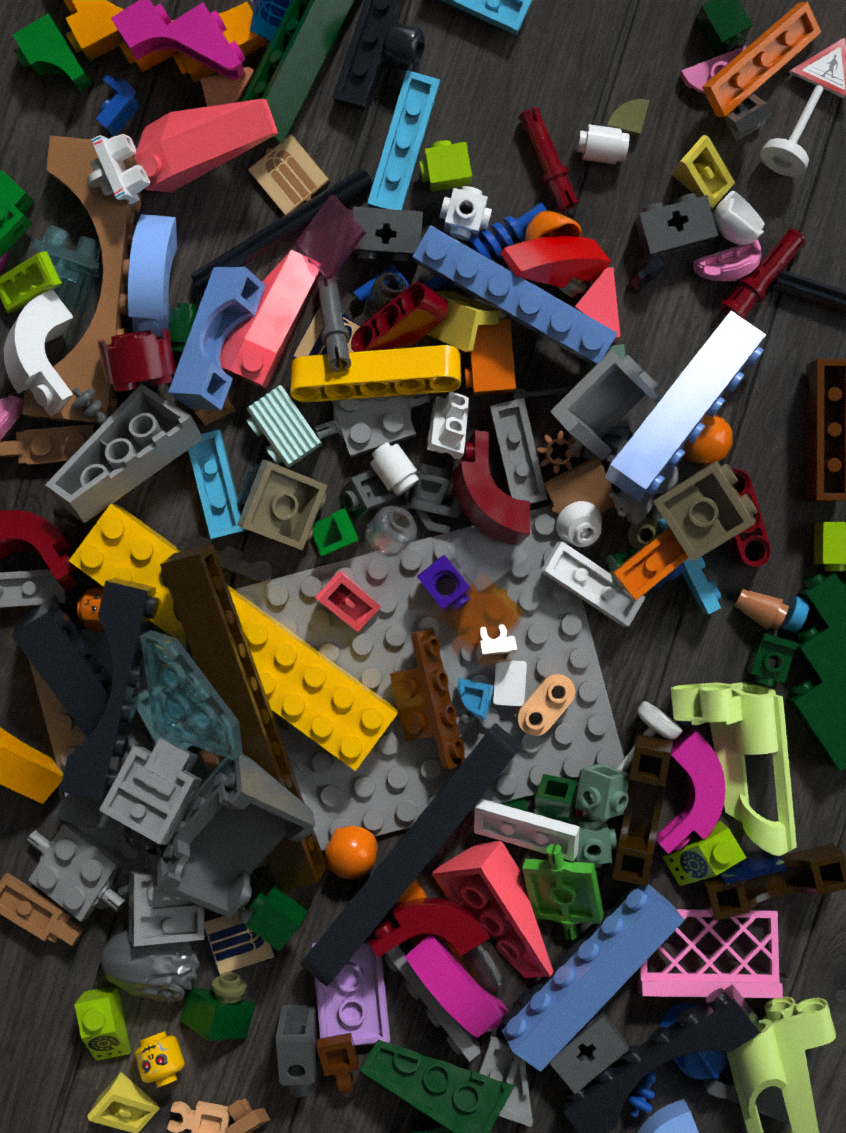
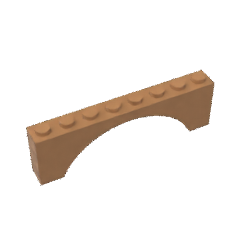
[22,136,141,425]

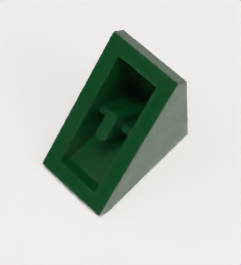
[180,986,256,1041]

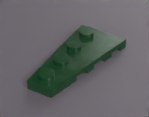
[359,1039,515,1133]

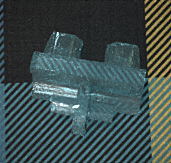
[32,225,102,288]

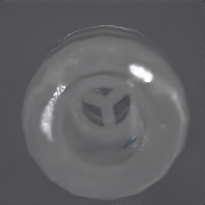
[365,505,417,557]

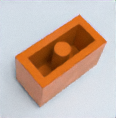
[463,319,516,396]

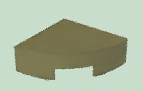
[606,99,650,137]

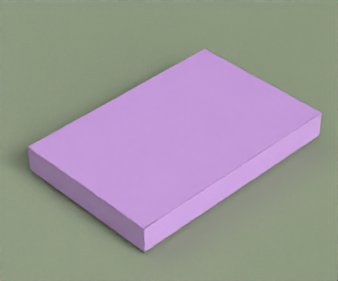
[312,938,390,1046]

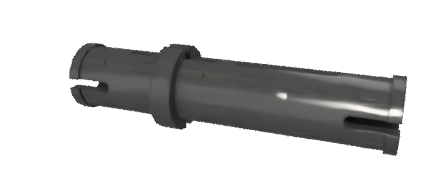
[316,275,351,372]

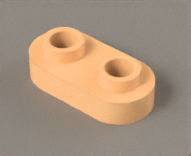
[517,673,575,736]

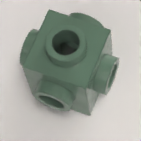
[575,764,630,822]
[571,815,617,868]

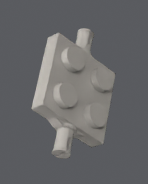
[315,394,430,458]
[26,823,126,922]

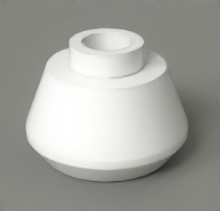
[556,501,602,547]

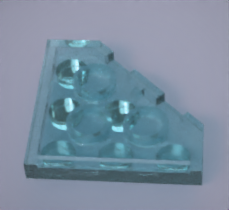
[140,630,243,760]

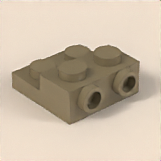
[237,459,328,550]
[653,461,758,562]

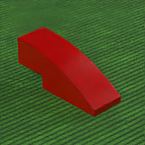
[500,236,611,288]

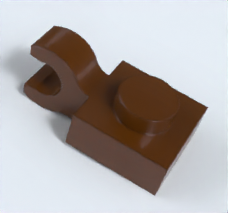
[317,1033,359,1094]

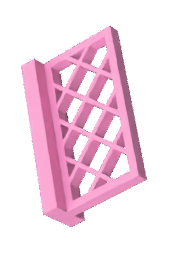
[637,909,783,998]

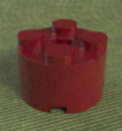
[97,329,176,391]

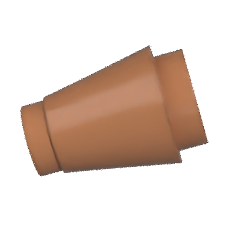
[734,589,789,631]

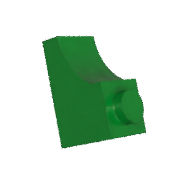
[12,14,92,92]

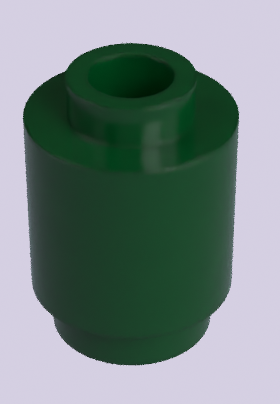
[168,303,198,355]

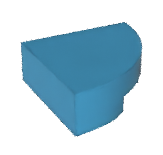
[458,678,494,720]

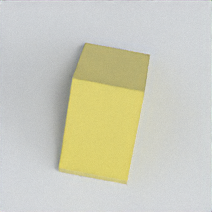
[672,135,735,209]
[87,1072,160,1133]

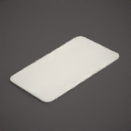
[493,660,527,706]

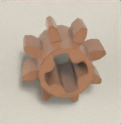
[536,431,580,475]

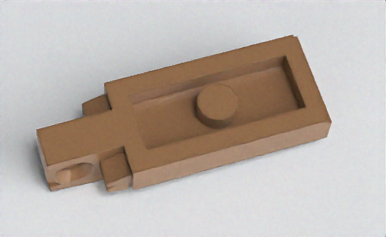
[0,424,96,466]
[0,873,84,946]

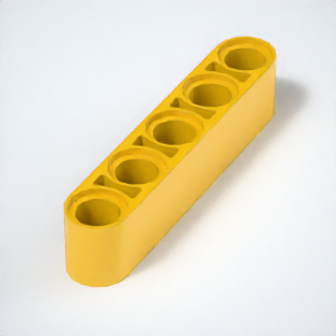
[290,345,461,402]

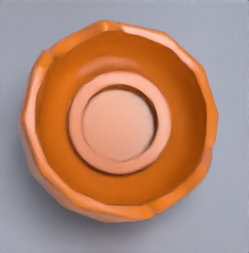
[681,414,733,465]
[324,826,378,880]

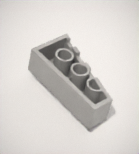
[45,384,203,523]

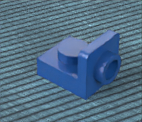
[96,74,140,137]

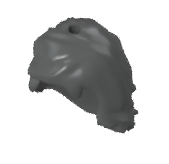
[101,929,199,1003]

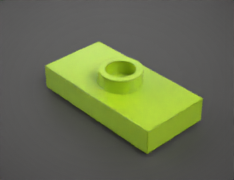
[0,251,62,314]

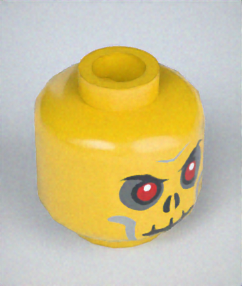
[134,1031,185,1088]

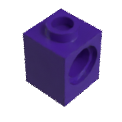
[417,555,473,612]

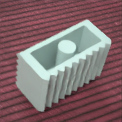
[246,385,323,468]

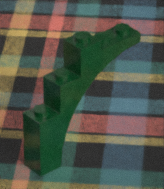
[786,571,846,772]

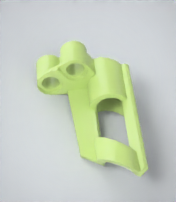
[671,682,797,856]
[726,997,836,1133]

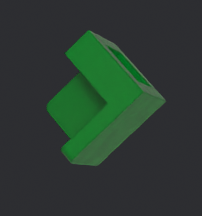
[312,508,360,557]

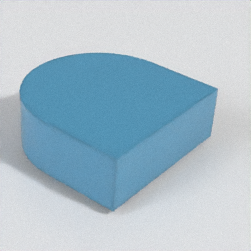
[780,596,809,633]

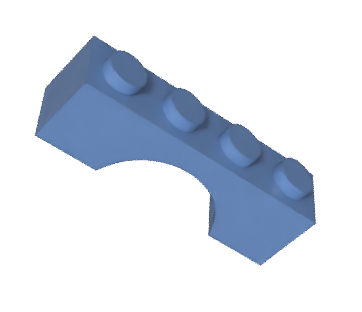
[168,267,266,411]

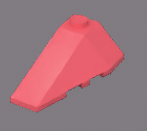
[134,99,278,193]
[220,250,323,390]
[432,840,554,978]

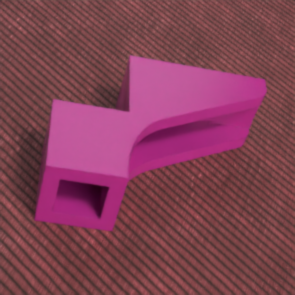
[111,0,246,80]

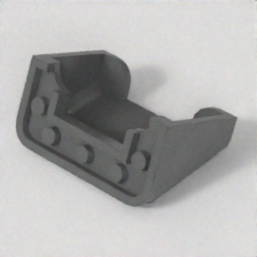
[157,750,315,918]

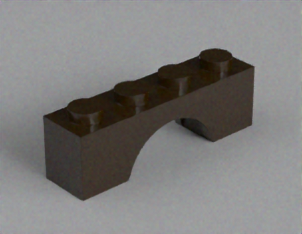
[612,734,673,887]
[700,843,846,921]

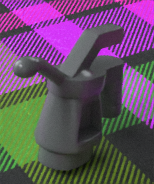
[376,463,463,534]

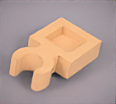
[167,1101,231,1133]

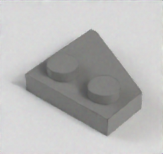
[478,1035,533,1127]

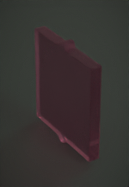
[296,194,367,279]

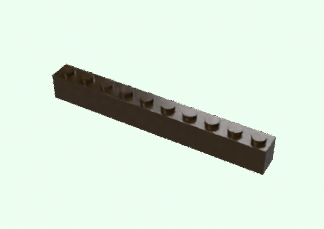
[160,543,327,890]

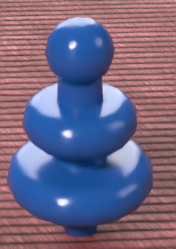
[626,1071,657,1117]

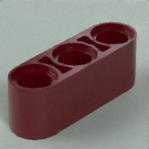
[351,282,449,352]
[729,468,771,567]

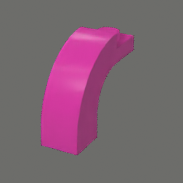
[656,727,726,854]
[404,934,509,1038]

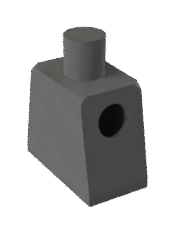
[276,1004,318,1097]

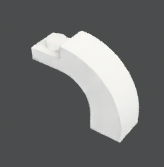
[4,290,74,417]

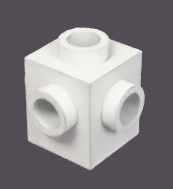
[440,186,492,240]

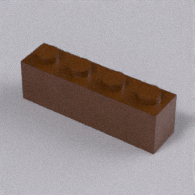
[806,359,846,502]

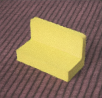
[427,291,501,352]

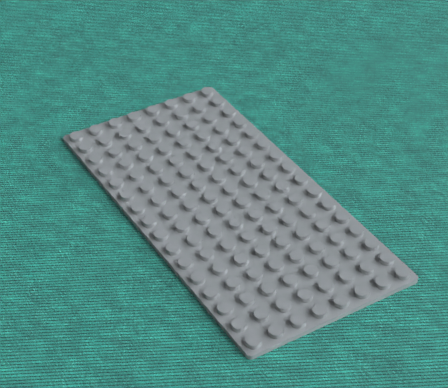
[29,506,624,909]

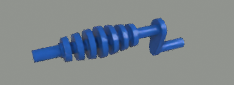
[354,203,547,303]

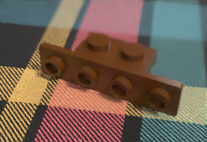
[390,628,465,770]

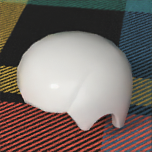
[715,191,765,245]

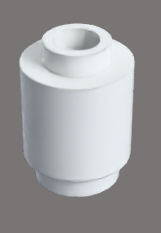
[577,124,629,165]
[370,442,419,496]

